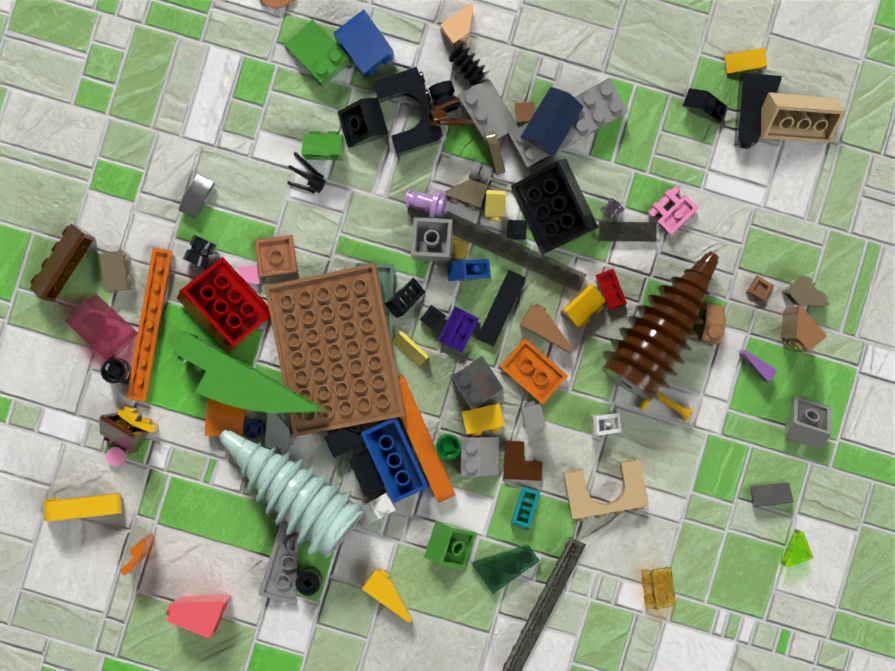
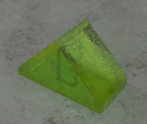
[780,529,814,568]

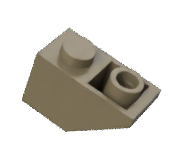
[445,179,488,211]
[782,275,830,307]

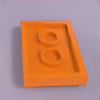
[499,338,568,405]

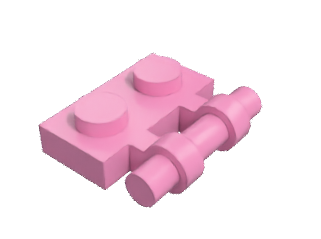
[648,186,698,235]

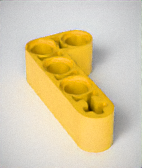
[43,493,122,521]

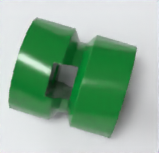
[436,433,461,460]

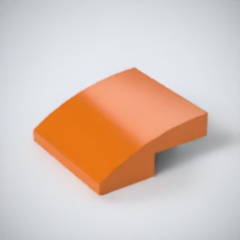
[205,398,246,437]
[119,533,154,576]

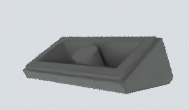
[750,482,794,507]

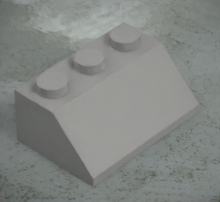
[458,80,519,148]

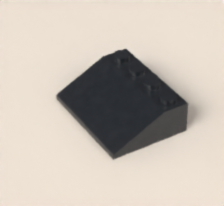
[511,159,599,254]

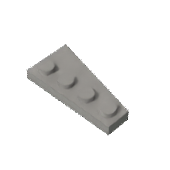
[259,522,299,605]

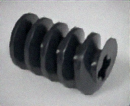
[449,42,490,85]

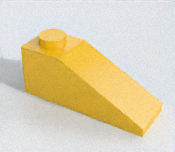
[362,567,412,623]

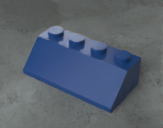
[361,417,429,504]

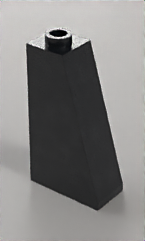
[734,73,782,149]

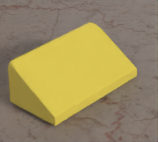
[393,331,429,367]

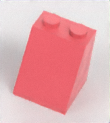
[166,594,231,639]

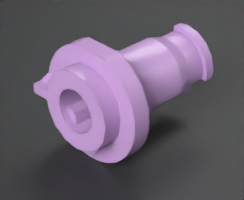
[404,189,447,219]

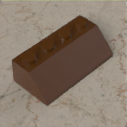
[29,224,95,302]

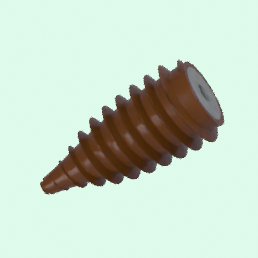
[602,251,719,401]

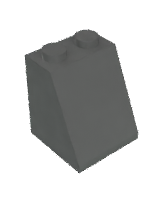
[451,356,503,410]

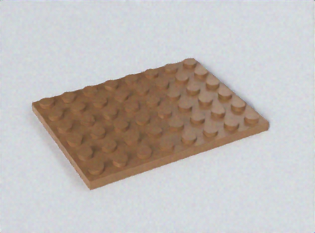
[264,263,406,437]

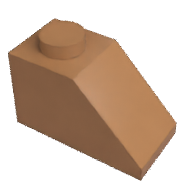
[698,303,725,344]

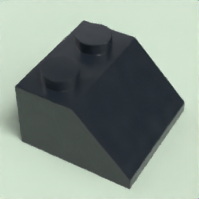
[337,97,389,148]
[349,451,385,497]

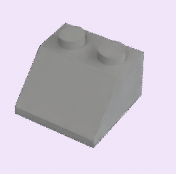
[411,217,453,262]
[785,396,831,449]
[461,436,499,476]

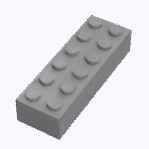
[508,77,628,170]

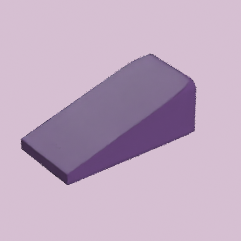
[739,350,777,383]

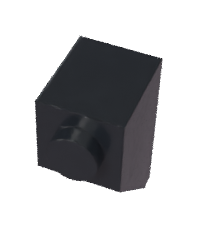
[324,428,365,458]

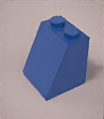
[333,9,394,78]

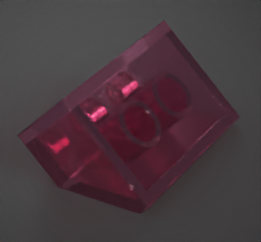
[65,294,138,360]

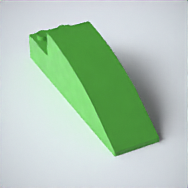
[173,332,326,414]

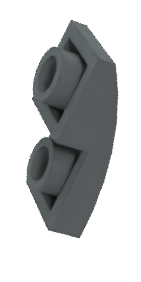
[179,174,214,219]

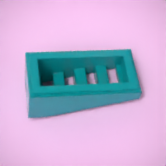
[510,487,540,530]

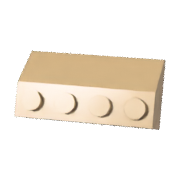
[761,93,846,143]

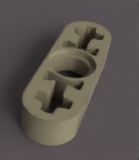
[484,130,506,176]

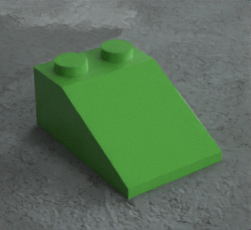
[285,20,351,87]

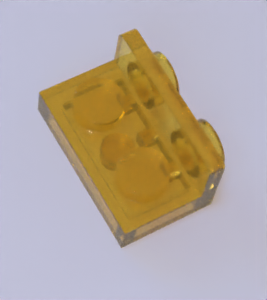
[642,567,676,610]

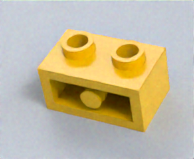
[462,403,504,437]

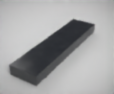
[476,270,526,347]

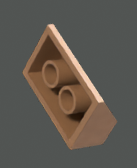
[781,306,827,352]

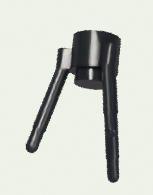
[287,152,327,194]

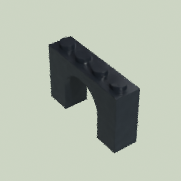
[373,67,443,157]

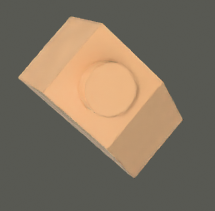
[440,3,473,48]

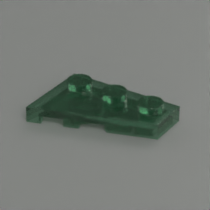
[471,544,540,594]

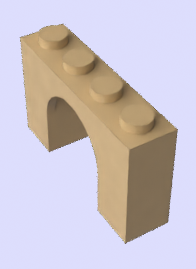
[563,458,649,522]

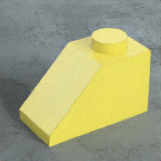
[484,190,506,222]

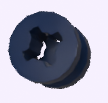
[244,419,265,438]

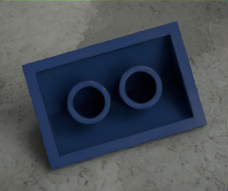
[521,87,584,157]

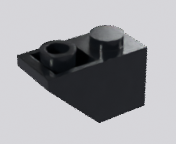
[682,88,727,123]

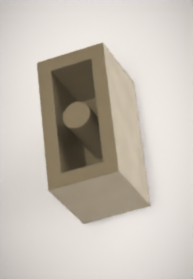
[99,251,134,293]

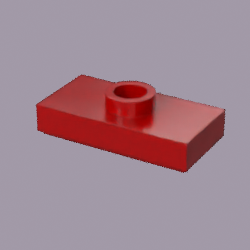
[595,268,627,311]

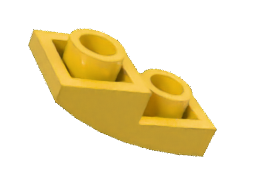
[117,406,158,432]

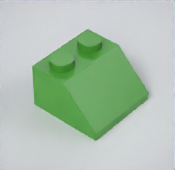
[301,131,344,161]
[424,521,477,569]

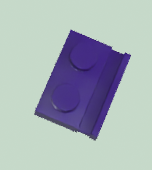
[437,306,479,353]

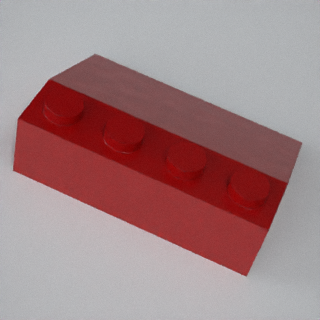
[177,257,270,354]

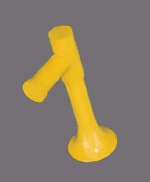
[638,391,695,424]

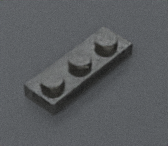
[598,222,657,242]

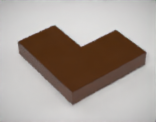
[503,440,543,481]

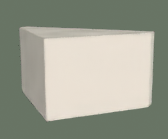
[590,413,621,436]

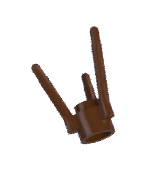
[428,98,473,126]

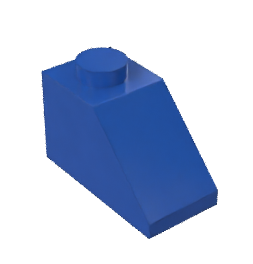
[446,259,491,282]

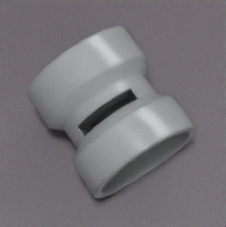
[468,161,493,185]

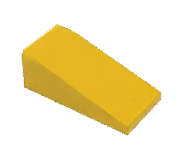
[724,48,767,74]

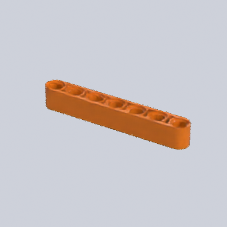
[398,374,456,503]

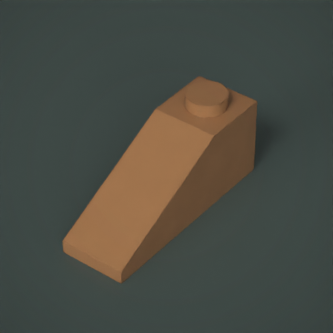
[520,303,573,353]

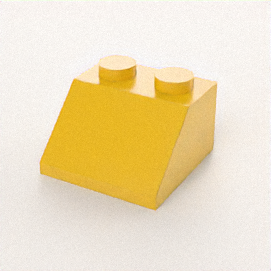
[560,283,605,328]

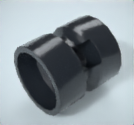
[428,80,460,113]
[183,235,217,269]
[101,359,132,384]
[295,567,323,596]

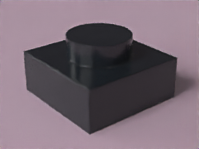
[507,220,527,240]
[420,305,446,331]

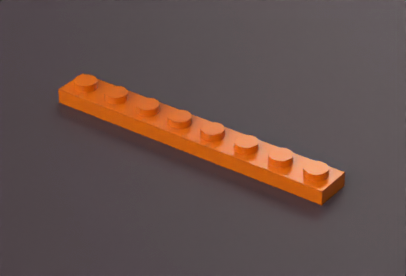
[126,247,173,402]

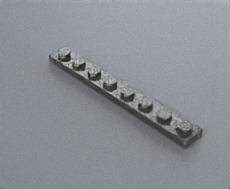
[444,211,587,292]
[502,537,586,671]

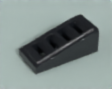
[385,277,426,318]

